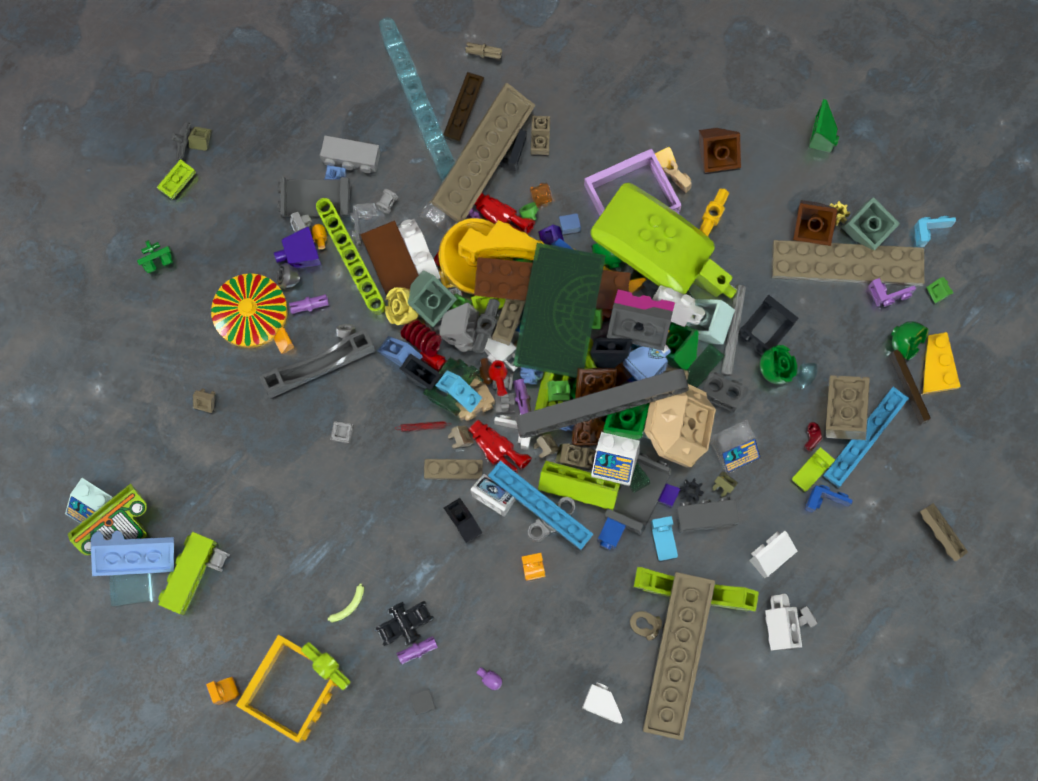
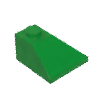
[809,99,839,152]
[665,322,699,370]
[603,403,650,440]

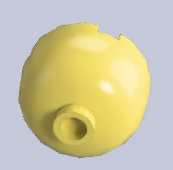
[385,288,419,325]

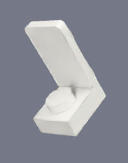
[494,415,531,450]

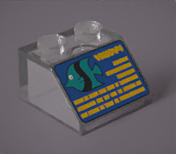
[710,420,761,474]

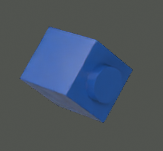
[597,517,626,550]

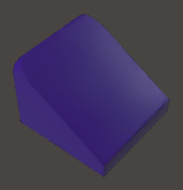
[538,224,565,246]
[658,484,680,508]

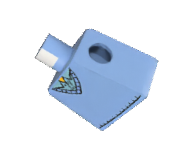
[623,345,670,380]

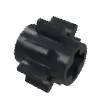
[680,478,704,502]

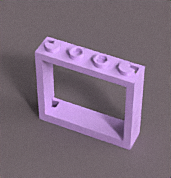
[584,149,682,216]

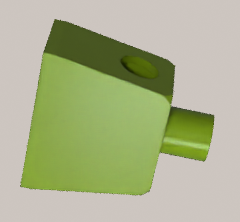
[693,259,737,299]

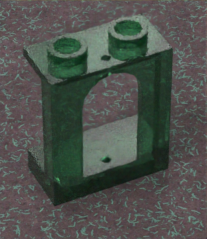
[423,357,484,417]

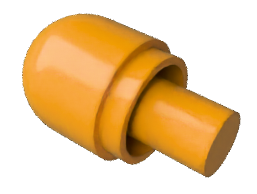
[311,224,327,249]

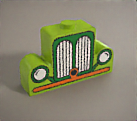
[68,483,147,555]

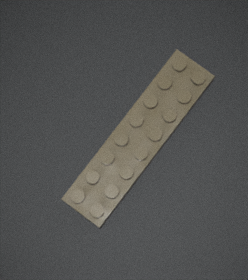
[430,83,535,223]
[772,240,924,286]
[643,572,715,740]

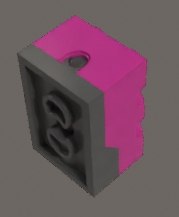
[607,290,675,351]

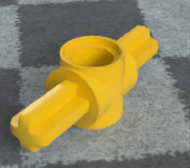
[699,188,729,236]

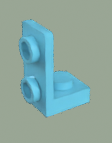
[914,216,956,247]
[435,370,482,412]
[650,516,678,561]

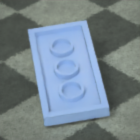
[91,531,174,576]

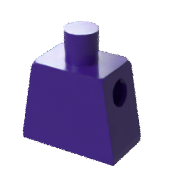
[274,226,321,269]

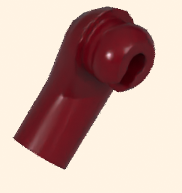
[804,422,822,452]

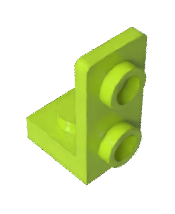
[792,447,835,492]

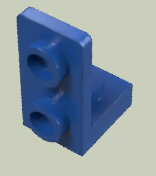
[805,485,853,513]

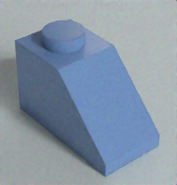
[378,336,422,367]

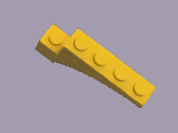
[458,220,559,263]

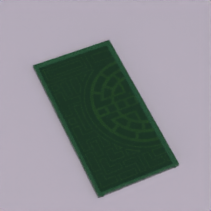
[513,243,605,378]

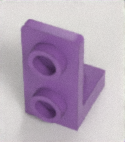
[868,278,916,307]

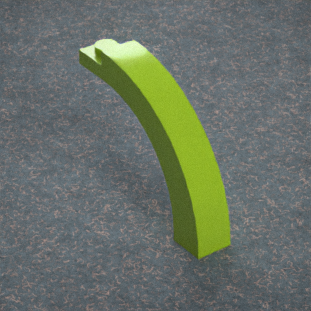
[634,567,759,612]

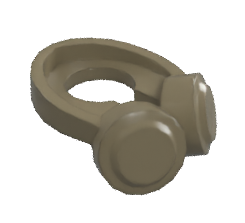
[630,611,662,641]

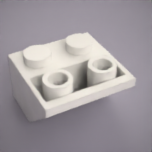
[749,531,797,578]

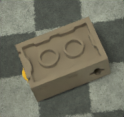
[826,375,870,440]

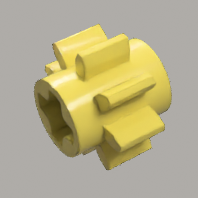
[829,201,850,226]

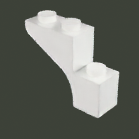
[397,219,441,279]

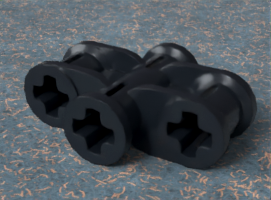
[375,601,434,647]

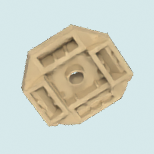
[644,384,716,467]

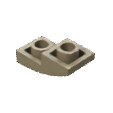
[531,116,550,155]
[560,444,596,470]

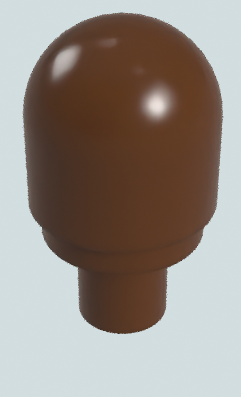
[479,358,493,385]

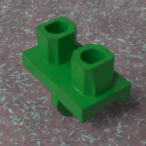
[137,240,173,273]

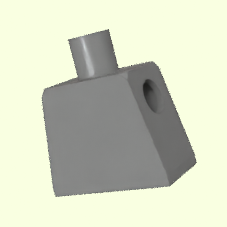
[434,303,479,345]

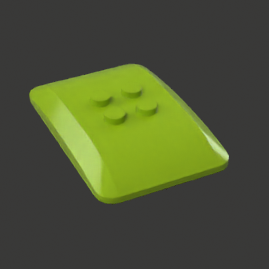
[590,183,715,295]

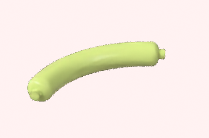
[327,584,364,622]

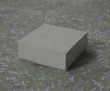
[330,421,354,444]

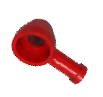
[488,360,508,396]

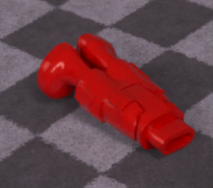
[474,193,535,234]
[468,420,532,473]

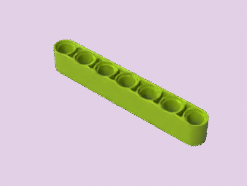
[316,198,386,315]

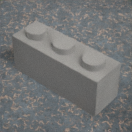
[320,136,381,173]

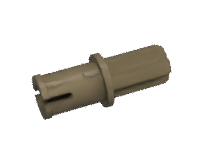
[465,42,502,59]

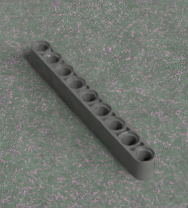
[515,369,689,438]

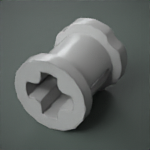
[375,189,398,214]
[493,373,513,390]
[206,547,230,572]

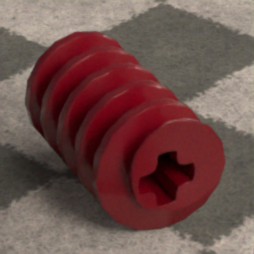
[401,319,442,357]

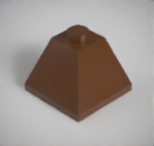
[699,128,741,173]
[793,200,838,246]

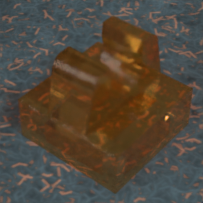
[530,183,552,207]

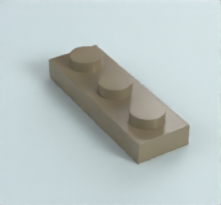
[492,299,525,346]
[424,459,483,480]
[920,503,968,561]

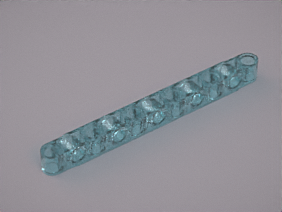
[379,17,455,182]

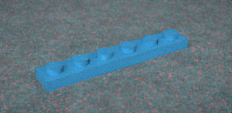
[823,386,909,488]
[488,461,593,550]

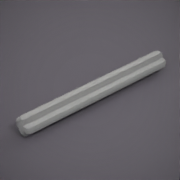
[721,285,746,376]

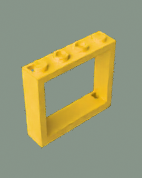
[236,634,343,743]

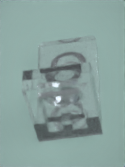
[419,201,457,234]
[350,203,378,246]

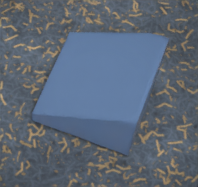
[559,214,581,235]

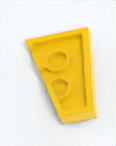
[921,332,961,395]

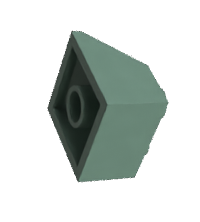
[841,197,900,250]
[408,270,457,327]

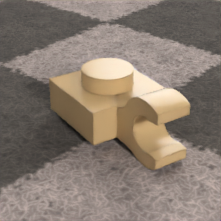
[663,160,692,193]

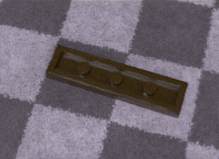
[443,72,484,144]
[889,349,931,425]

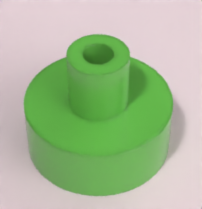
[519,202,539,221]

